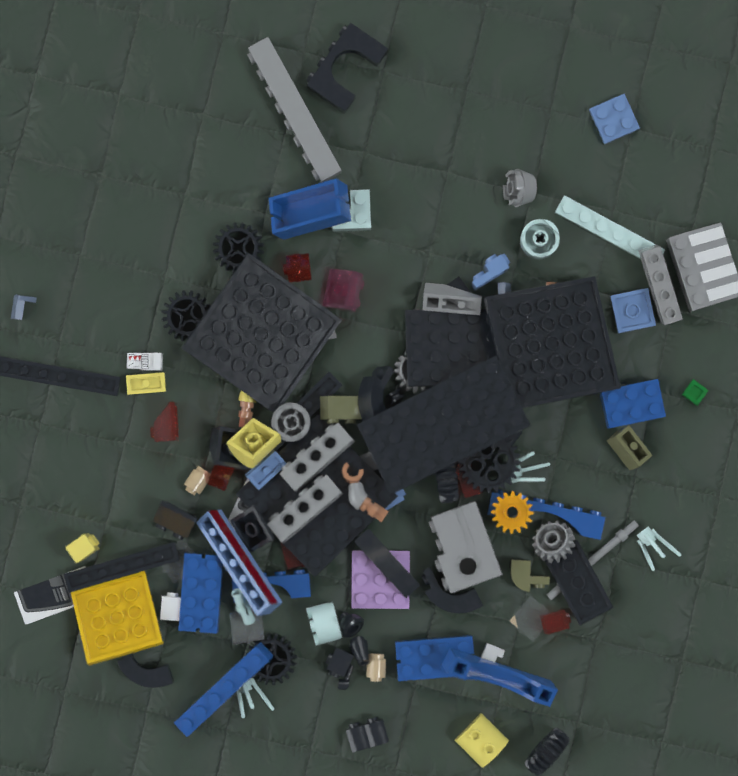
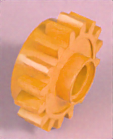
[491,491,534,534]

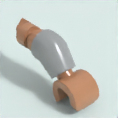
[342,463,388,522]

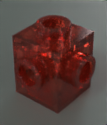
[283,253,312,282]

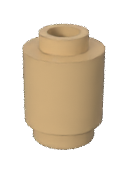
[184,466,211,496]
[366,653,386,682]

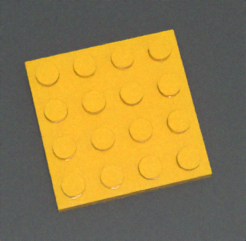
[71,571,163,666]

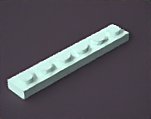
[555,195,665,259]

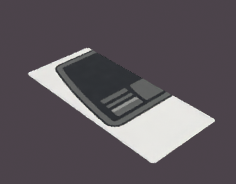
[14,566,87,624]

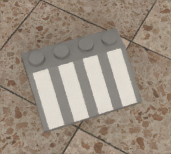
[666,222,738,313]

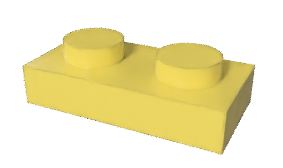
[126,372,166,395]

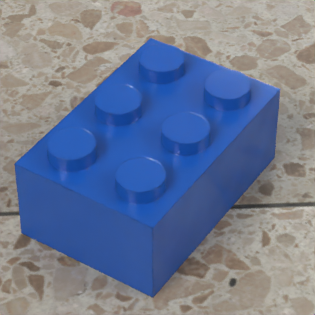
[600,379,666,429]

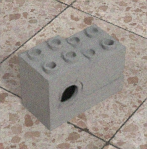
[429,501,502,593]

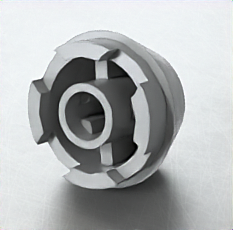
[503,169,537,207]
[272,403,310,442]

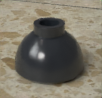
[339,612,364,638]

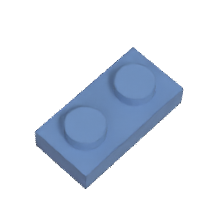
[245,449,286,490]

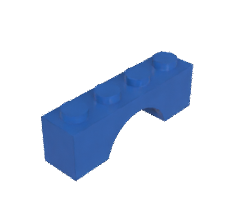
[232,570,311,603]

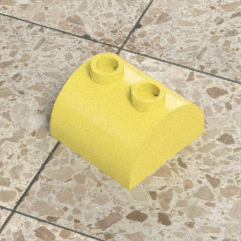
[227,418,281,468]
[455,713,509,768]

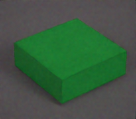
[681,379,709,406]

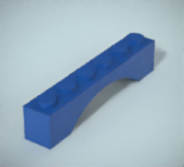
[487,490,606,540]
[174,642,273,737]
[442,648,558,707]

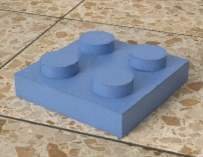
[589,94,640,145]
[610,288,656,334]

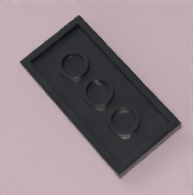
[545,540,614,626]

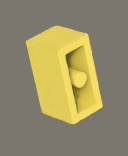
[65,533,100,563]

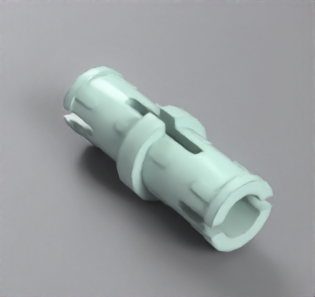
[231,588,255,625]

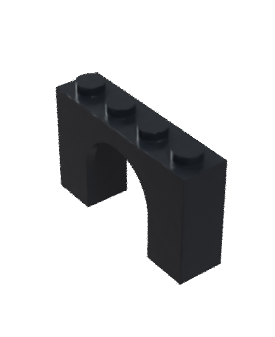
[306,22,388,114]

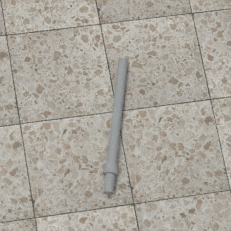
[546,520,639,600]

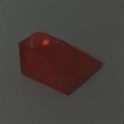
[150,402,179,442]

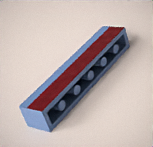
[196,510,283,616]

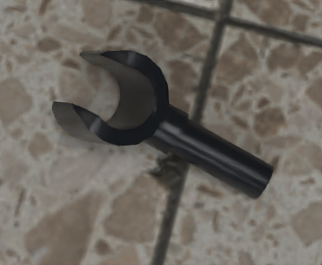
[338,664,354,690]

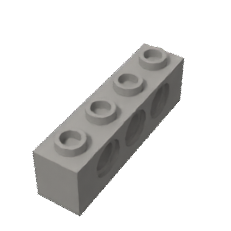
[638,245,683,325]
[280,423,355,492]
[267,475,343,543]

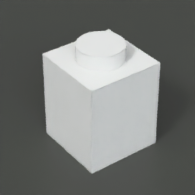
[160,592,181,621]

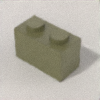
[320,396,362,424]
[606,425,652,470]

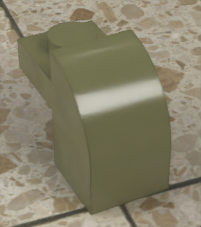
[510,560,550,592]

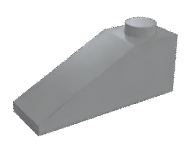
[423,283,482,315]

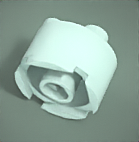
[520,219,560,260]
[306,602,342,645]

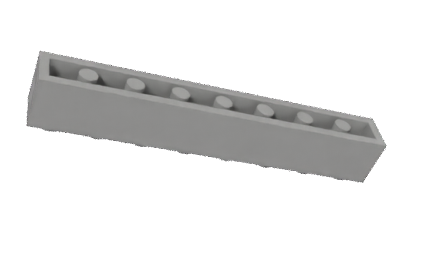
[247,37,342,183]

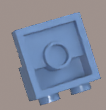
[471,254,510,290]

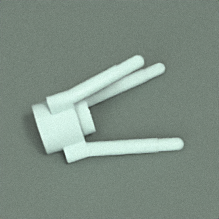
[510,452,550,483]
[636,526,681,571]
[236,678,274,718]

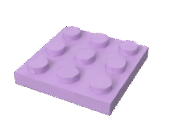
[352,550,410,609]

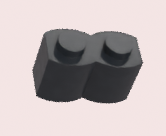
[346,716,389,753]

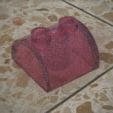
[322,269,364,312]

